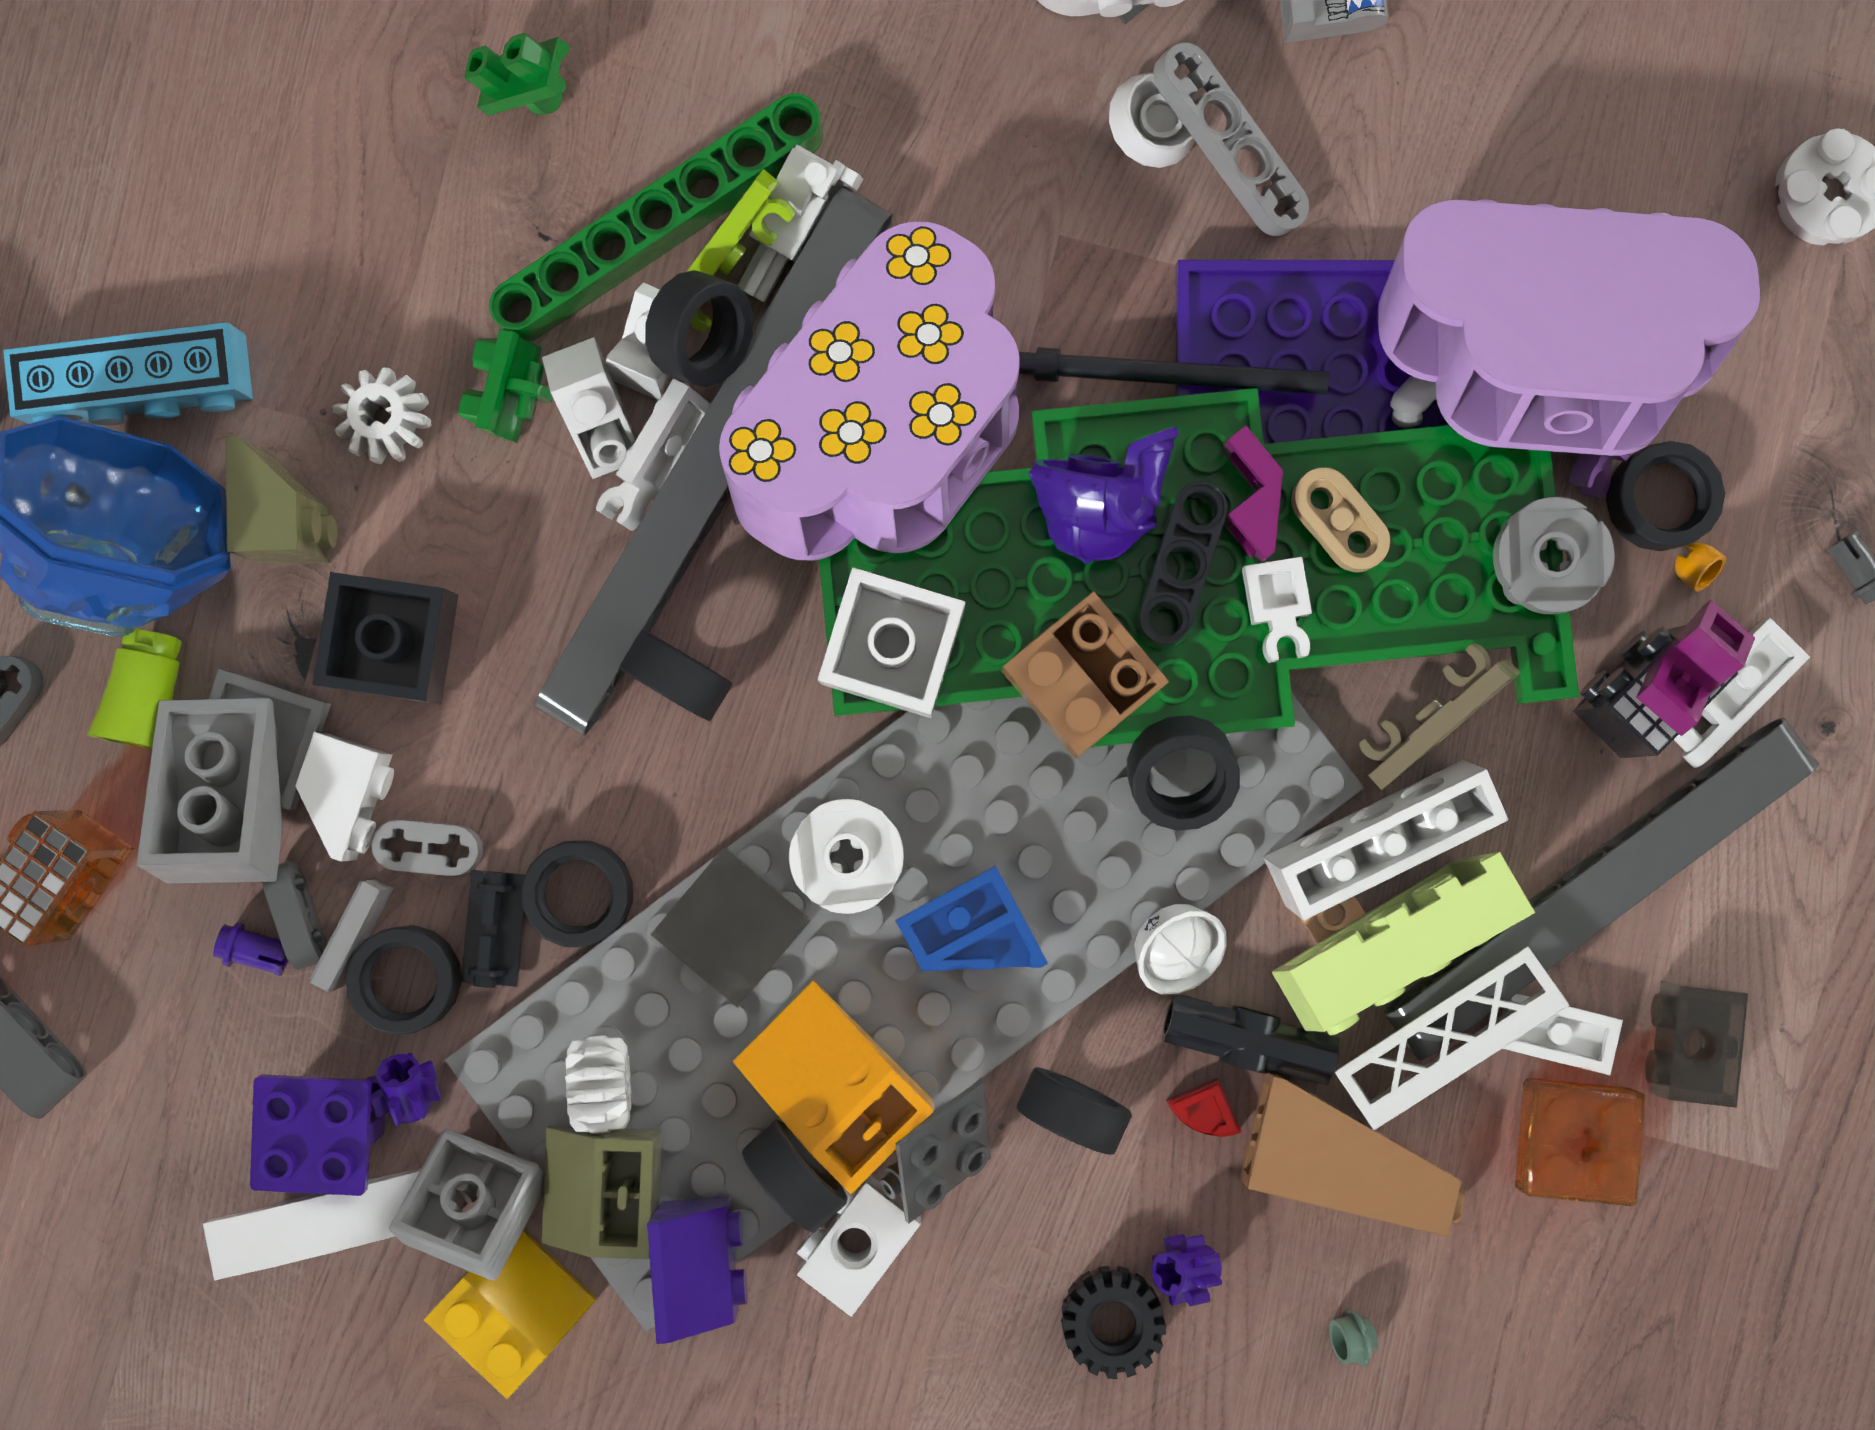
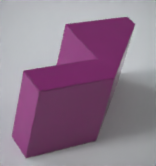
[1221,426,1283,564]
[1636,600,1755,736]

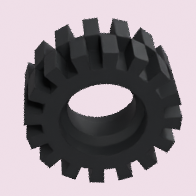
[1061,1266,1166,1379]

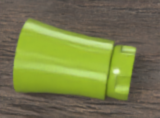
[86,627,181,750]

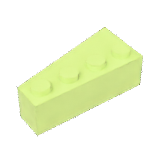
[1272,852,1535,1036]

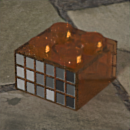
[0,810,134,947]

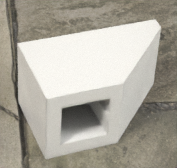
[542,337,637,479]
[295,732,394,862]

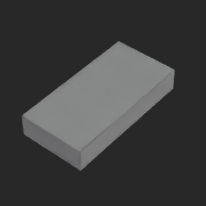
[310,879,394,992]

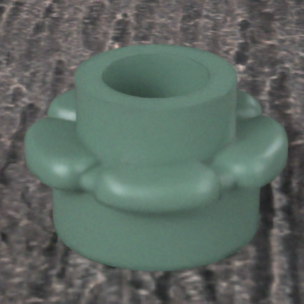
[1329,1310,1378,1367]

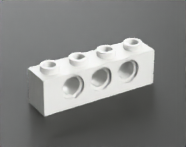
[1263,760,1508,920]

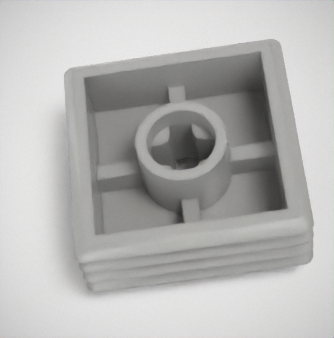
[389,1129,545,1281]

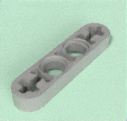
[1153,42,1309,236]

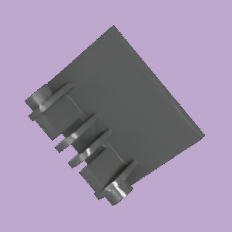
[879,1079,991,1223]

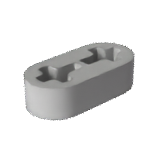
[372,820,484,876]

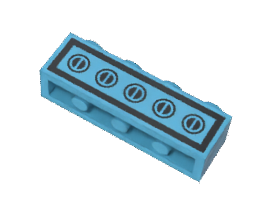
[3,322,253,426]

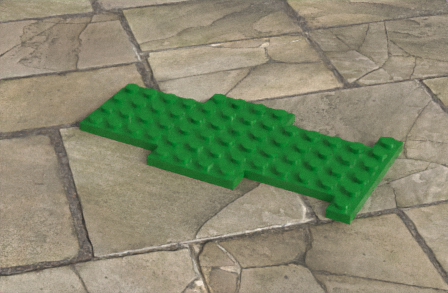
[819,388,1580,748]

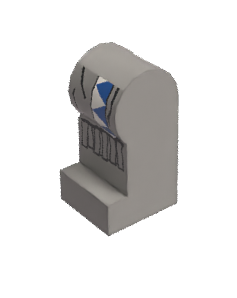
[1279,0,1389,43]

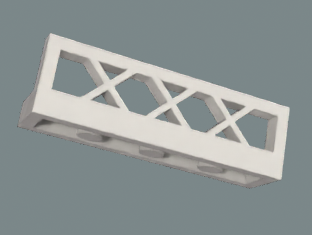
[1335,946,1570,1130]

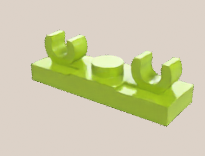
[687,169,795,332]

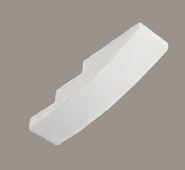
[203,1168,421,1281]

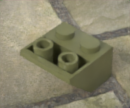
[542,1126,662,1259]

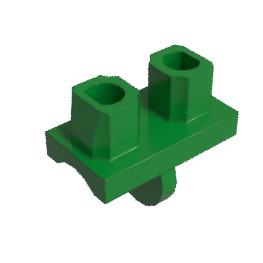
[464,32,570,116]
[458,329,553,443]

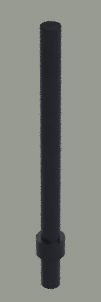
[1019,347,1330,395]

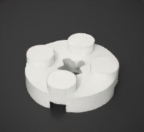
[1775,128,1875,246]
[789,799,904,914]

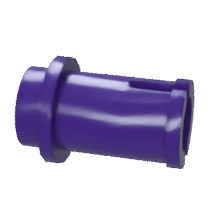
[213,922,289,976]

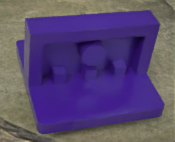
[250,1074,385,1196]

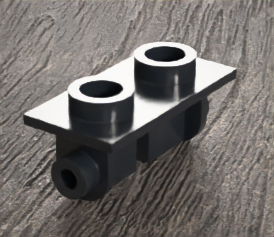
[461,870,526,988]

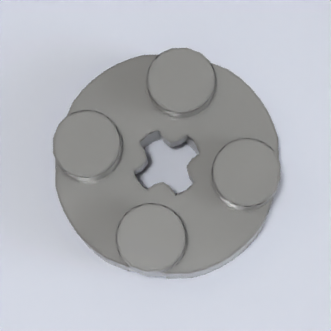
[1493,497,1615,614]

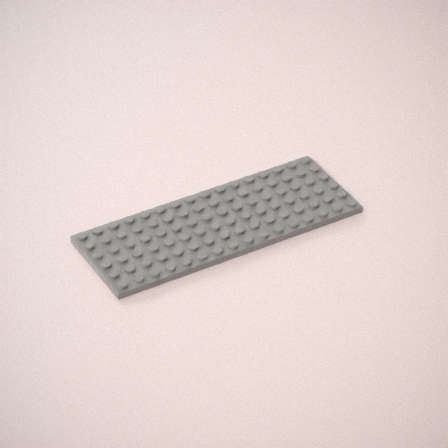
[445,692,1364,1332]

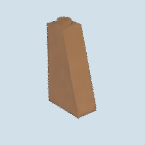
[1240,1071,1465,1237]

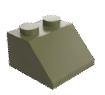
[226,436,337,565]

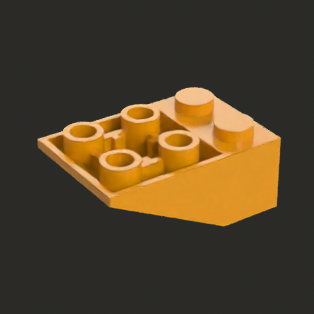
[732,980,934,1194]

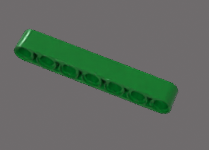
[489,93,823,342]

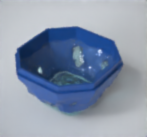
[0,416,231,636]

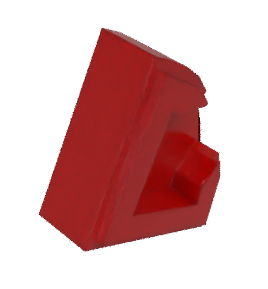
[1166,1078,1242,1137]

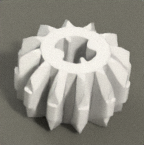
[332,367,432,464]
[565,1035,632,1134]

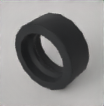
[645,270,753,387]
[1606,441,1725,552]
[619,630,732,721]
[1127,715,1240,831]
[522,841,633,947]
[345,925,462,1035]
[1017,1067,1132,1155]
[742,1119,848,1233]

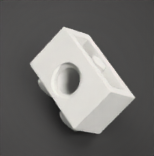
[796,1175,921,1317]

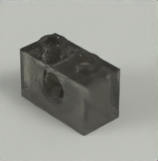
[1645,981,1748,1108]

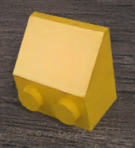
[424,1229,597,1399]

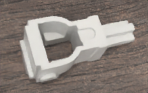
[738,145,863,304]

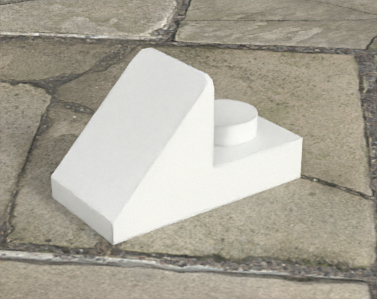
[606,282,674,401]

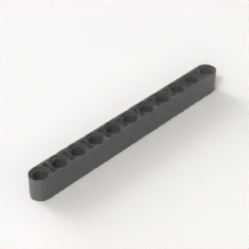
[535,186,893,736]

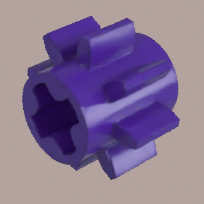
[366,1053,441,1126]
[1152,1234,1222,1307]

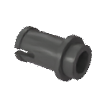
[1826,530,1875,605]

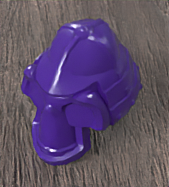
[1028,427,1180,564]

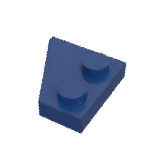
[895,866,1048,971]

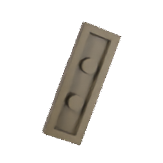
[1359,643,1521,790]

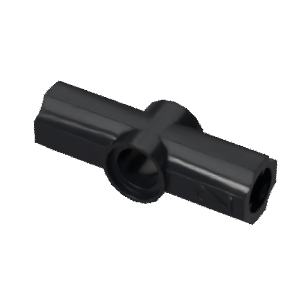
[1162,994,1340,1085]

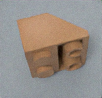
[1001,591,1169,759]

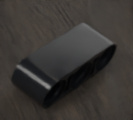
[1135,481,1227,649]

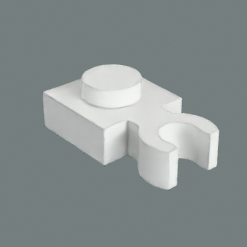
[1242,557,1312,663]

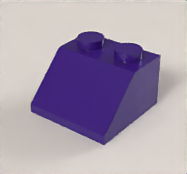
[647,1196,748,1344]

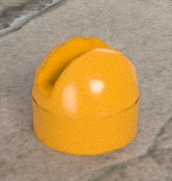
[1674,542,1727,592]

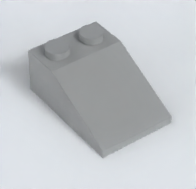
[136,698,283,884]

